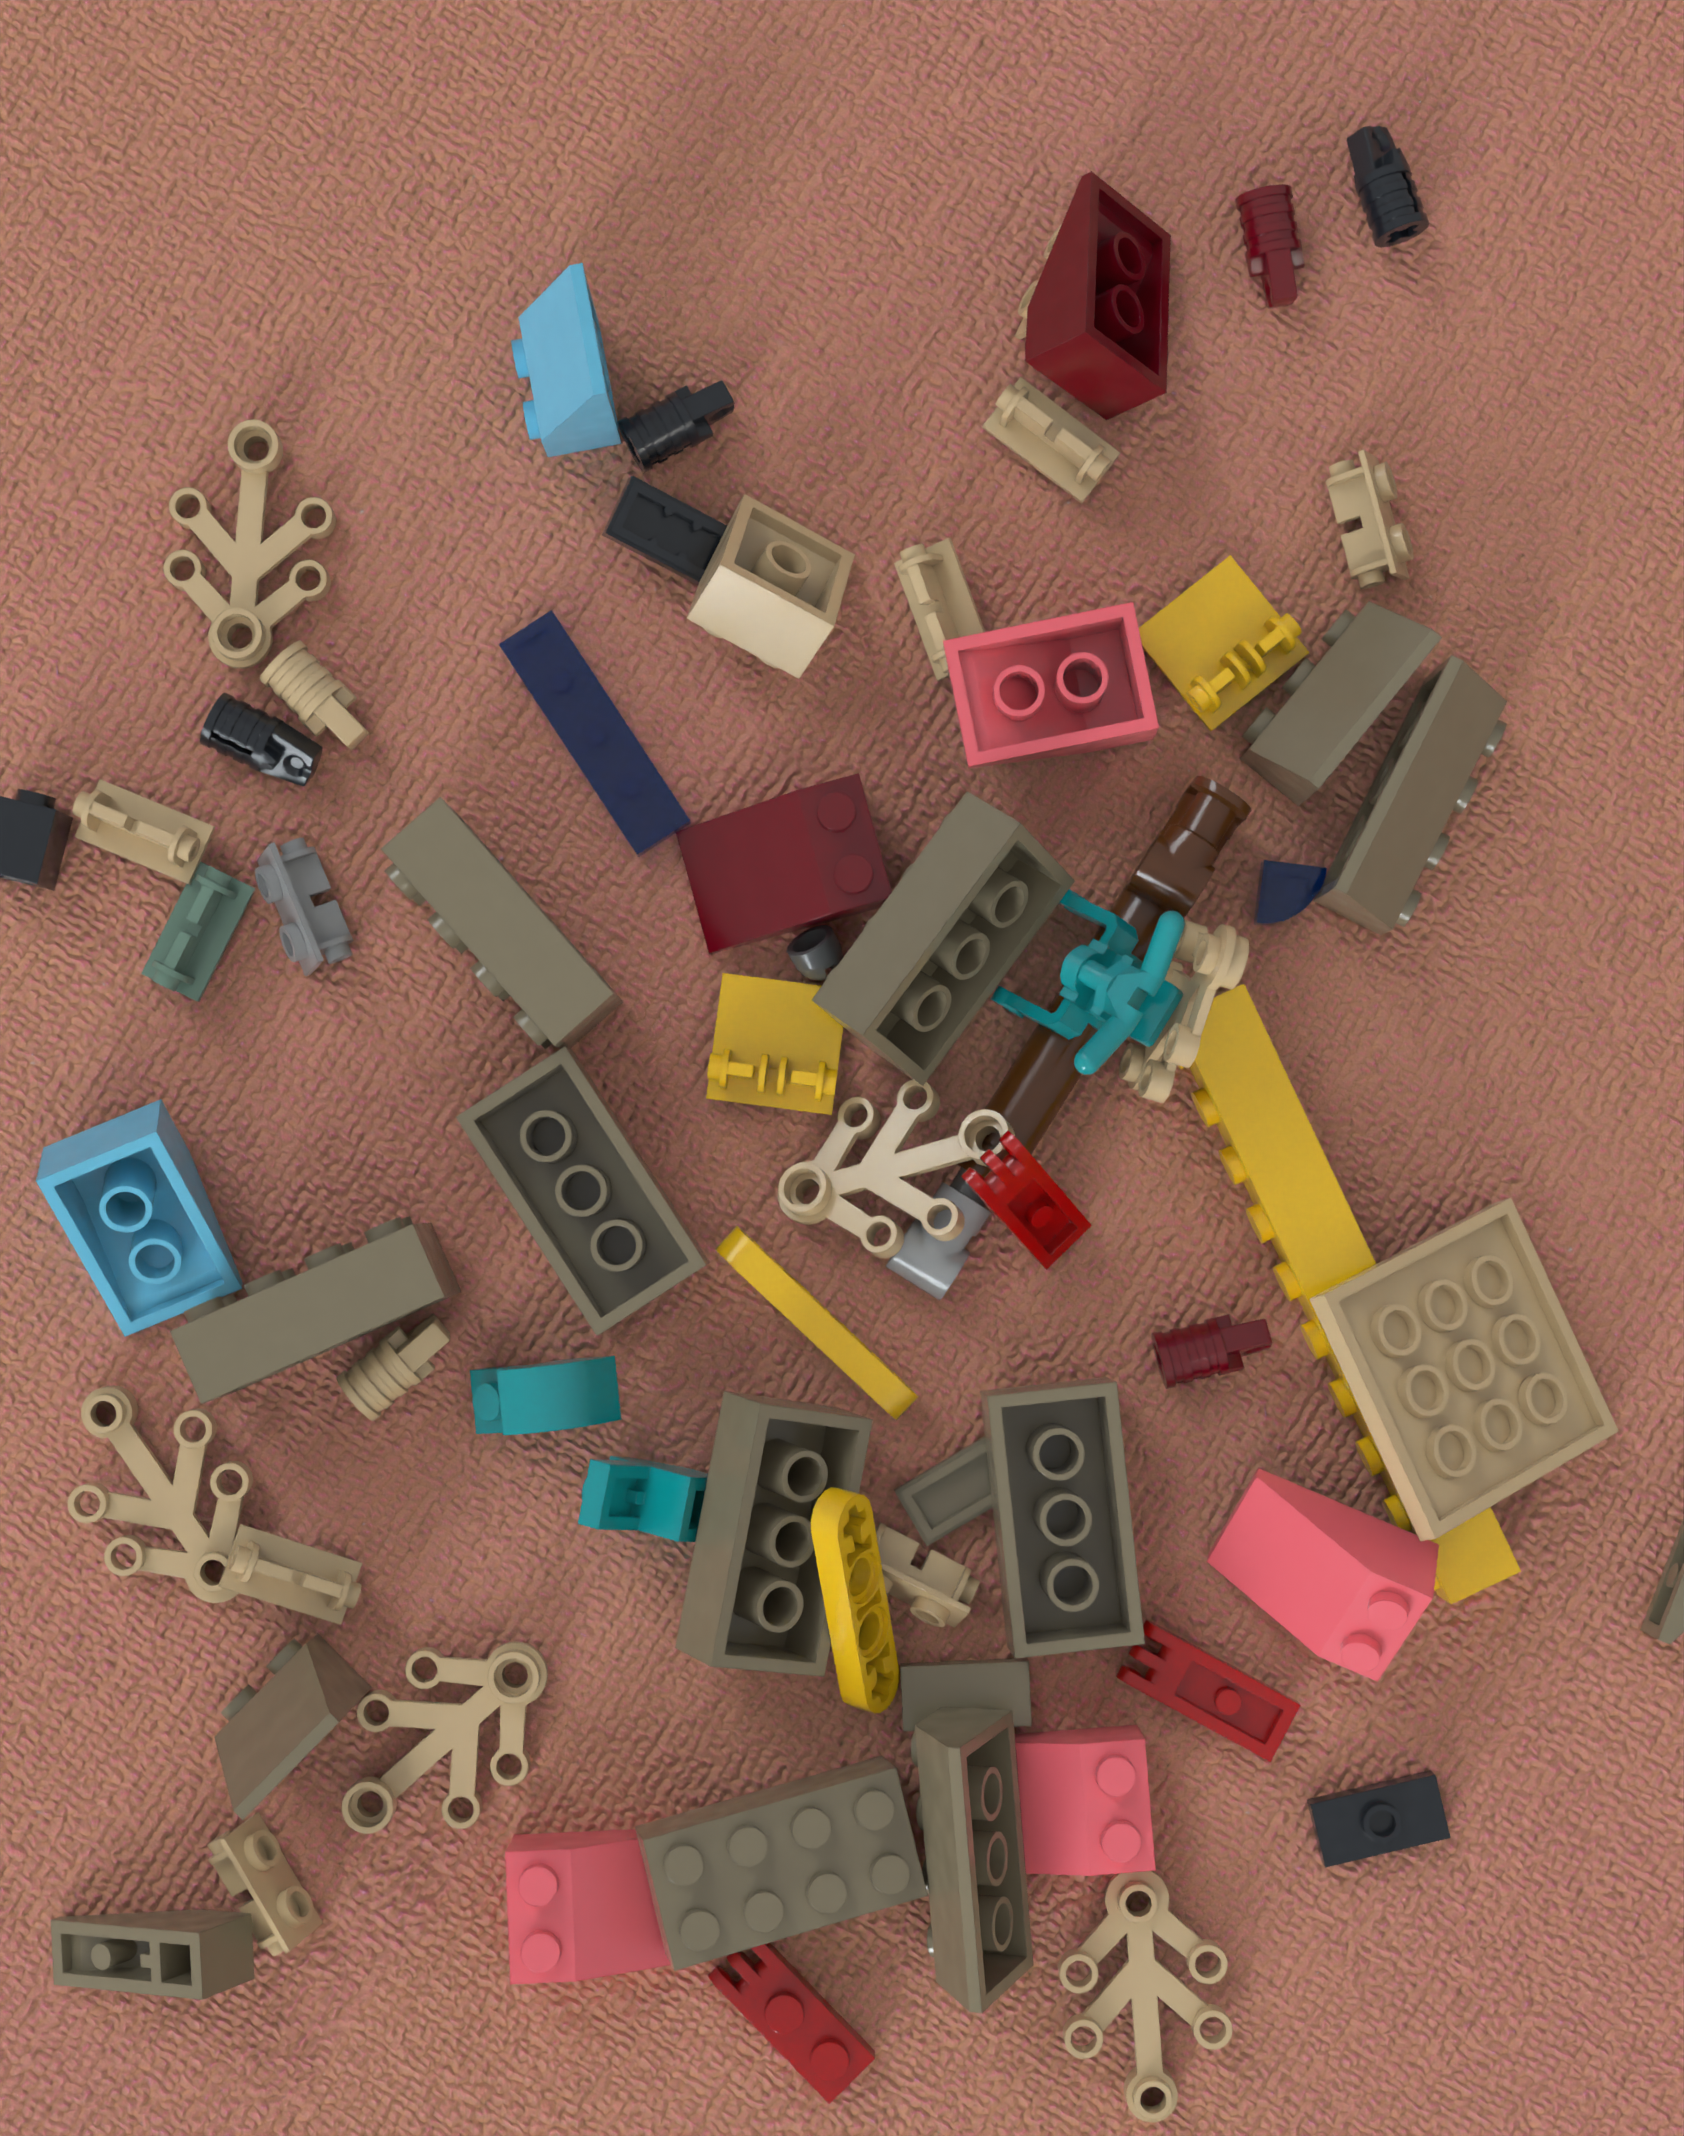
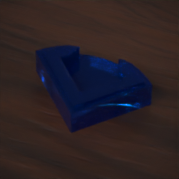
[1254,860,1327,925]

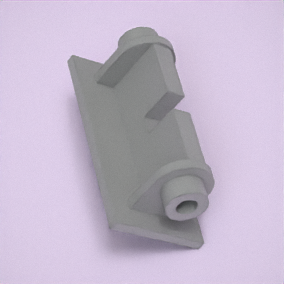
[255,838,354,976]

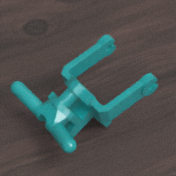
[990,889,1185,1075]

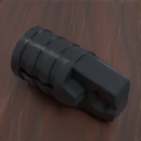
[1347,126,1429,248]
[617,380,735,473]
[200,693,323,786]

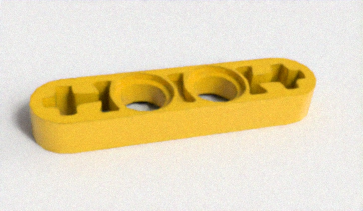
[715,1226,919,1420]
[811,1487,899,1714]

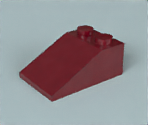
[1025,171,1171,420]
[676,773,892,955]

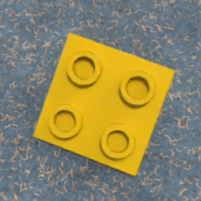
[1139,555,1310,732]
[706,973,843,1115]

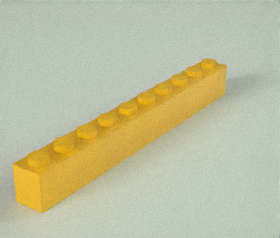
[1177,984,1521,1604]

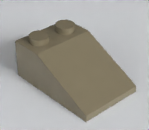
[214,1634,372,1820]

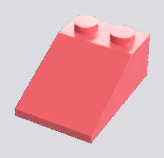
[943,602,1159,768]
[1207,1468,1439,1682]
[1014,1725,1156,1876]
[505,1829,671,1985]

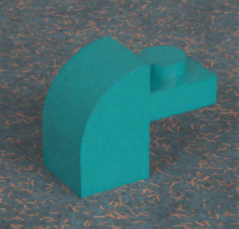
[470,1356,621,1435]
[578,1456,708,1542]

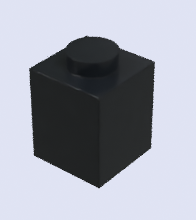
[0,789,73,891]

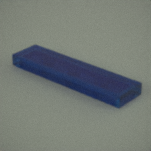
[499,610,691,857]

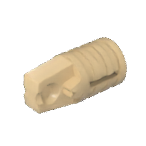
[260,640,369,750]
[336,1314,450,1421]

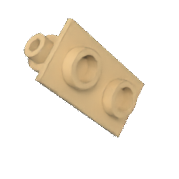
[982,377,1120,504]
[1325,450,1414,589]
[894,538,985,681]
[72,779,215,885]
[851,1522,980,1628]
[218,1524,362,1625]
[207,1812,323,1957]

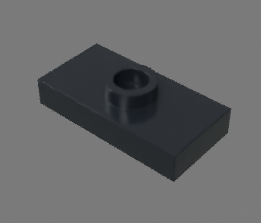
[602,476,727,585]
[1307,1770,1451,1868]

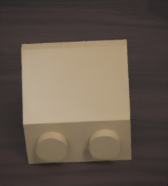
[687,494,855,679]

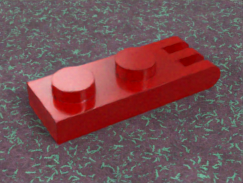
[961,1131,1092,1270]
[1116,1619,1301,1762]
[708,1943,875,2104]

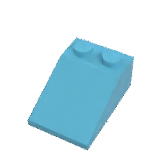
[511,263,622,457]
[36,1099,243,1337]

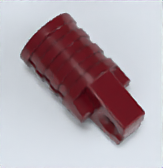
[1235,184,1305,309]
[1151,1314,1272,1389]

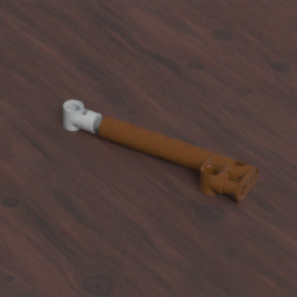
[885,776,1252,1301]

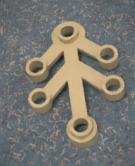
[163,419,336,669]
[1119,920,1249,1103]
[778,1079,1015,1258]
[68,1386,253,1603]
[342,1642,548,1834]
[1058,1871,1233,2122]

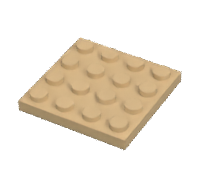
[1309,1198,1619,1541]

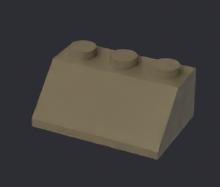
[1240,601,1442,806]

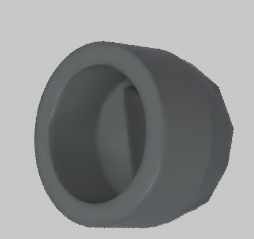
[787,925,843,980]

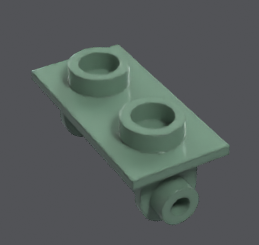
[141,862,256,1002]

